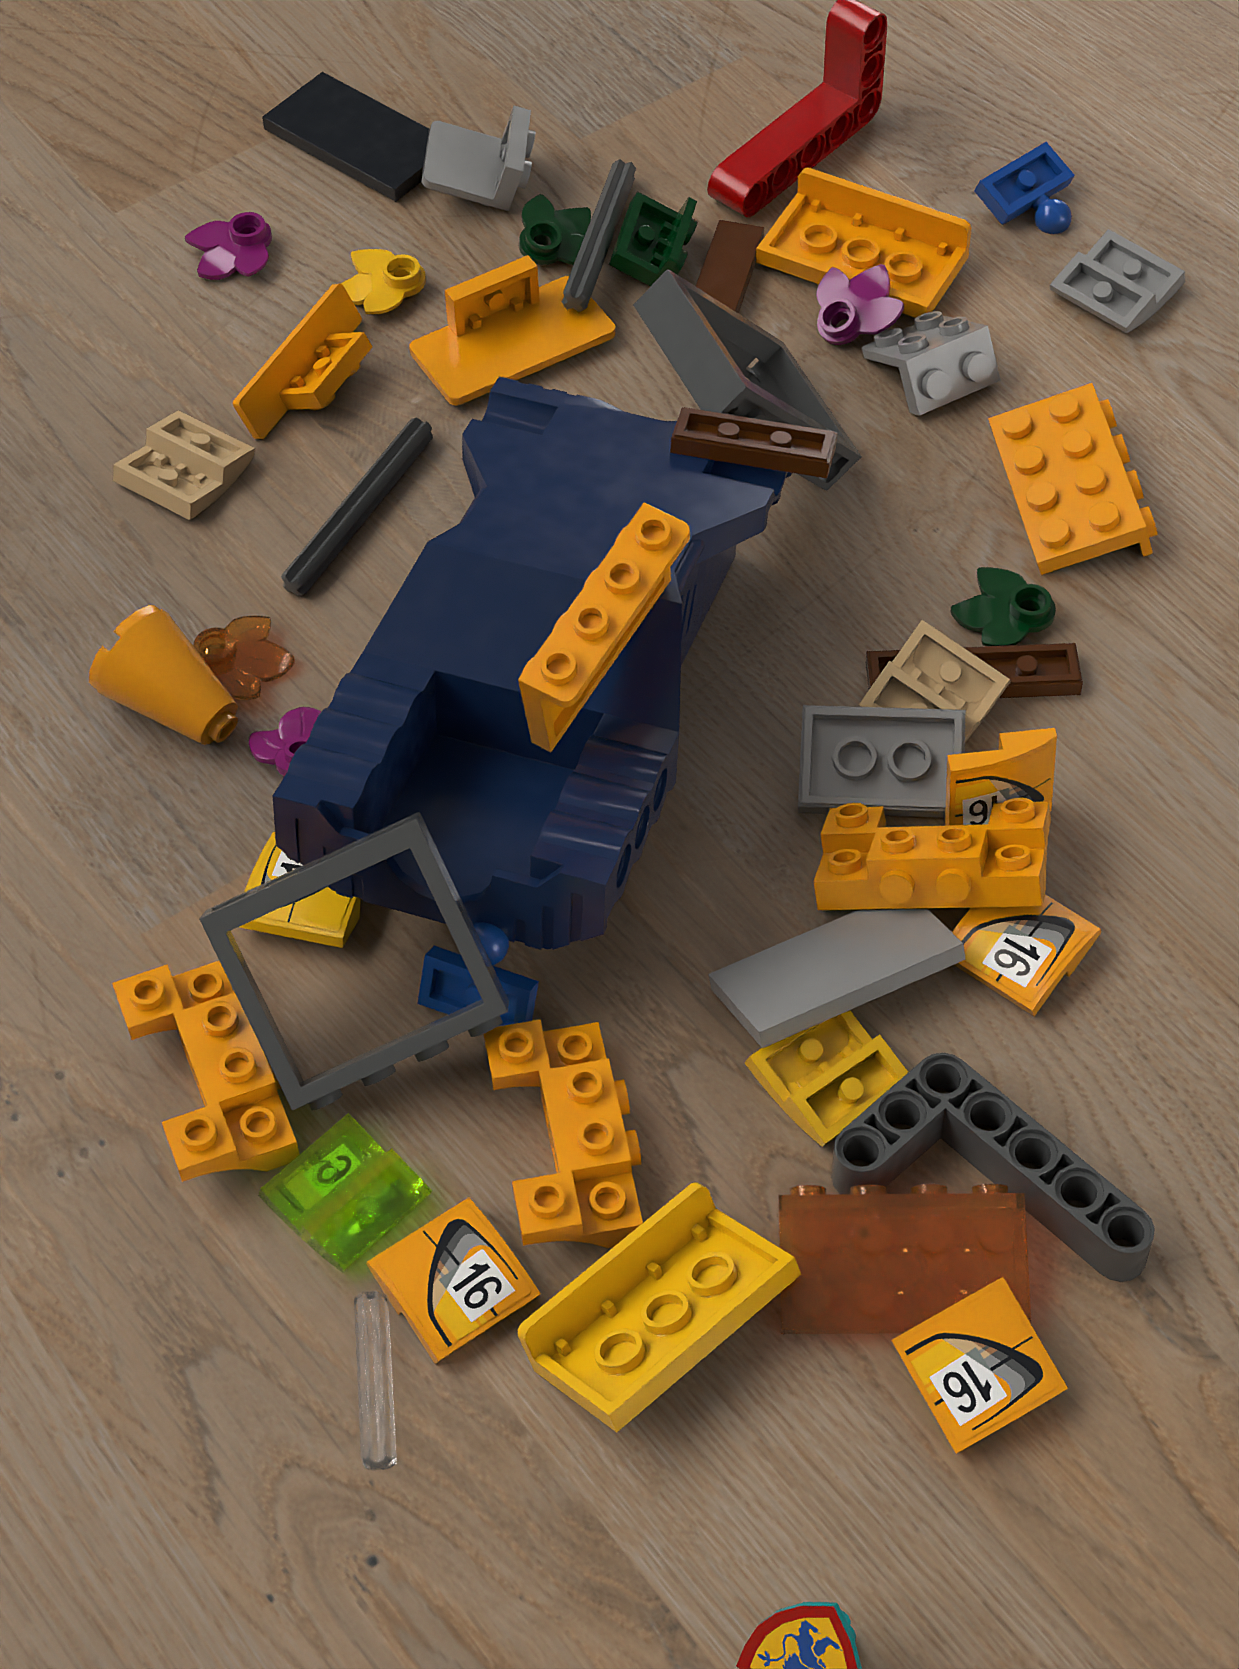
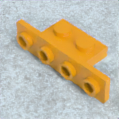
[233,284,373,439]

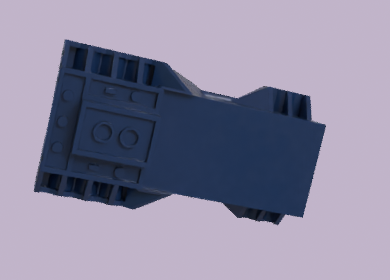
[272,376,792,950]

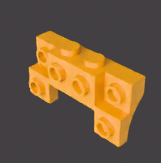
[813,798,1051,910]
[112,961,301,1182]
[483,1019,643,1248]

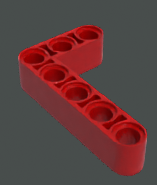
[707,0,887,217]

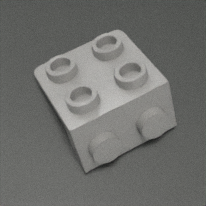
[421,105,536,211]
[862,311,1001,416]

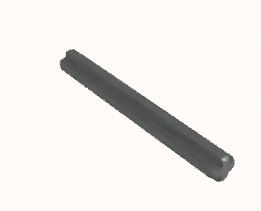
[562,159,636,312]
[281,417,433,596]

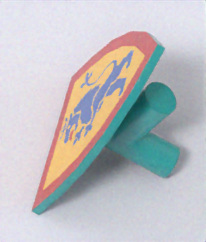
[736,1602,862,1669]

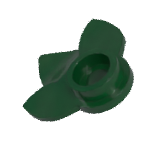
[518,194,591,265]
[950,567,1056,646]

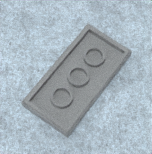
[708,908,965,1048]

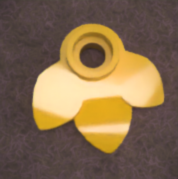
[340,249,426,314]

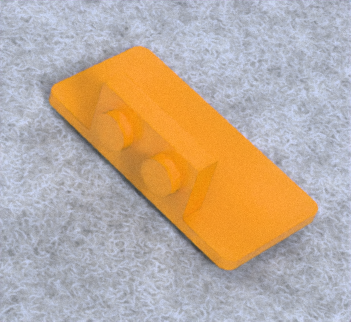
[409,255,616,406]

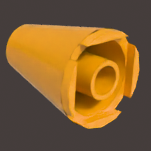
[89,605,238,745]

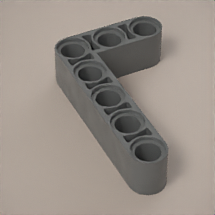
[831,1052,1155,1282]

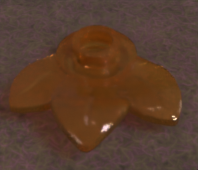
[193,616,295,700]

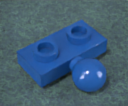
[974,141,1075,234]
[417,922,539,1026]

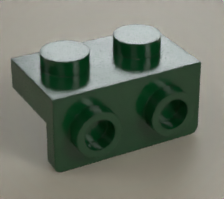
[609,191,698,286]

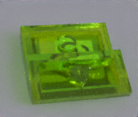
[258,1113,432,1273]

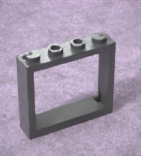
[633,269,862,491]
[199,812,509,1110]

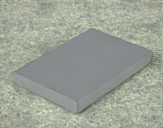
[798,705,966,818]

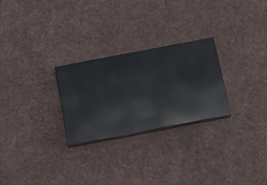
[262,72,430,202]

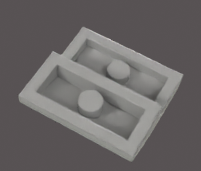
[1050,229,1185,333]

